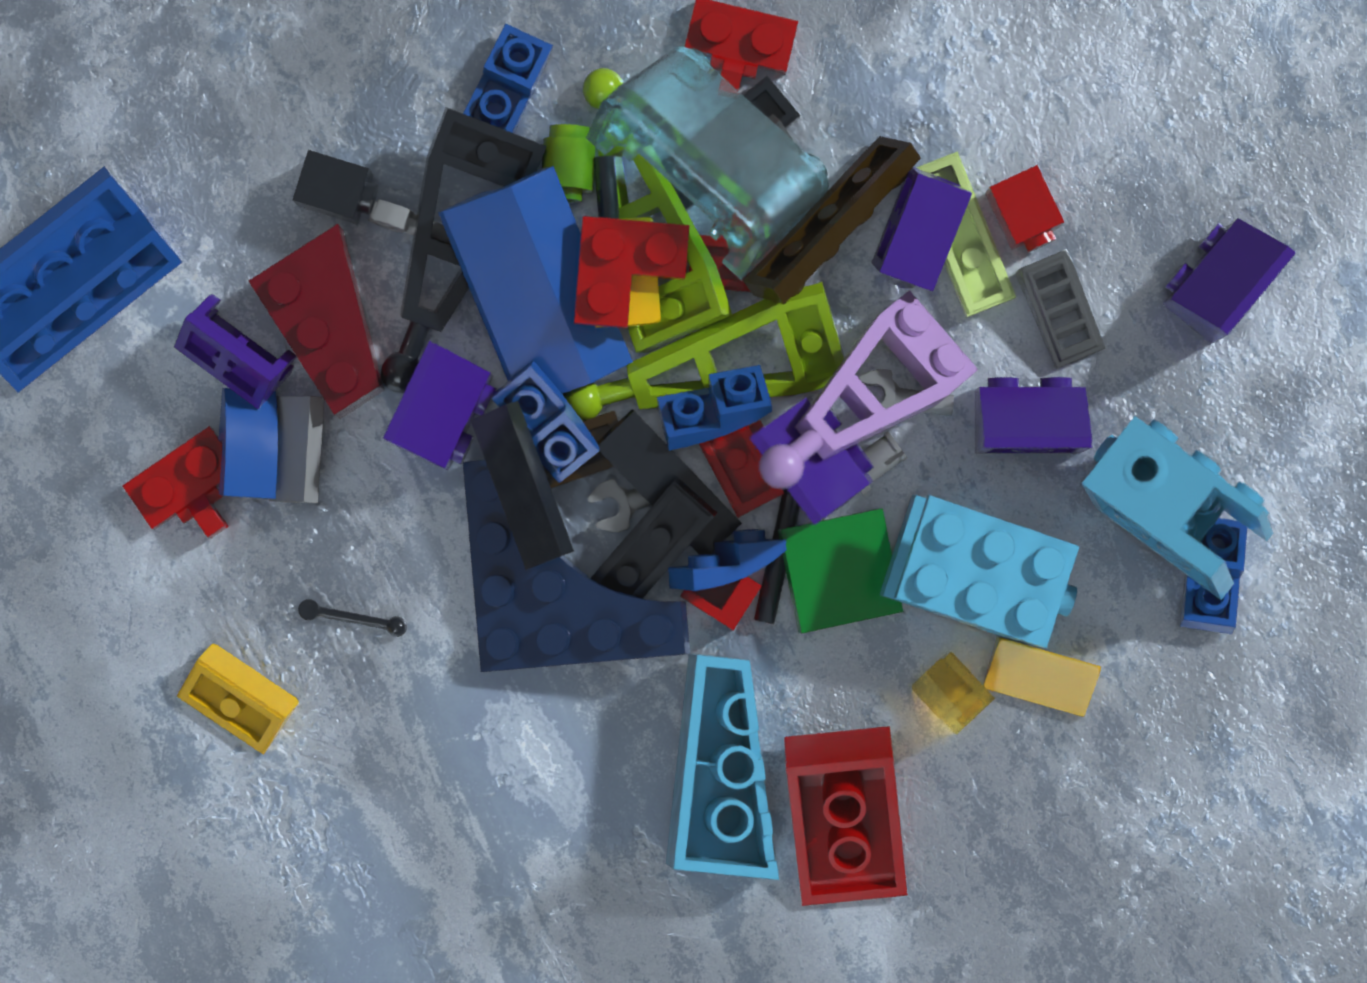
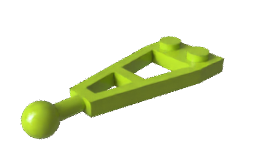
[583,68,733,353]
[562,282,845,421]

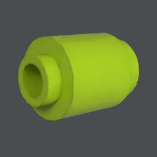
[542,124,596,203]

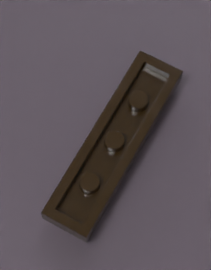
[743,136,921,304]

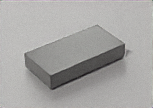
[269,396,324,503]

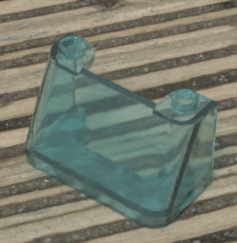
[586,46,829,280]

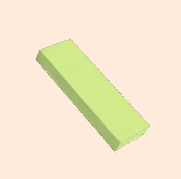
[917,151,1016,318]

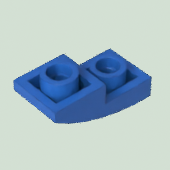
[463,23,553,133]
[491,360,600,483]
[657,365,772,451]
[218,388,278,499]
[1180,518,1247,635]
[668,529,786,591]

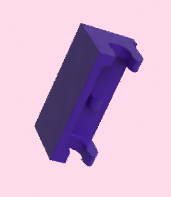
[871,167,972,292]
[174,294,297,409]

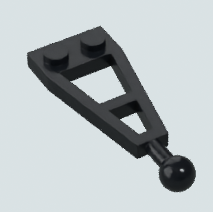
[381,107,547,393]

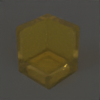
[911,651,995,735]

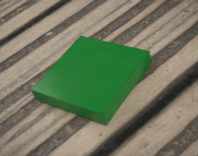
[778,508,903,634]

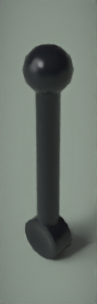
[298,599,407,637]

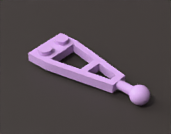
[760,290,978,488]

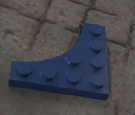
[463,460,690,672]

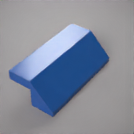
[0,166,182,393]
[438,166,633,394]

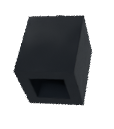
[292,150,378,225]

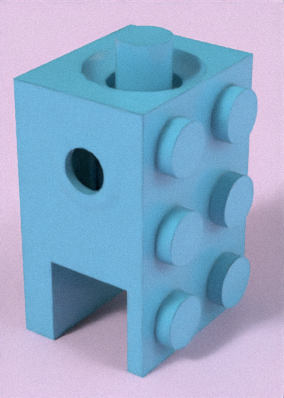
[1082,416,1273,600]
[879,495,1080,648]

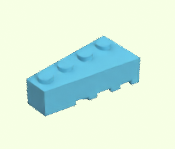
[665,653,779,880]

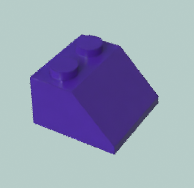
[1163,218,1296,344]
[383,341,497,471]
[975,377,1092,454]
[749,396,874,525]

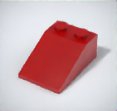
[784,726,908,906]

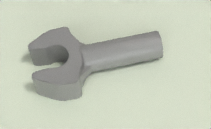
[368,199,451,244]
[859,369,954,416]
[587,479,651,533]

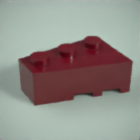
[249,224,385,419]

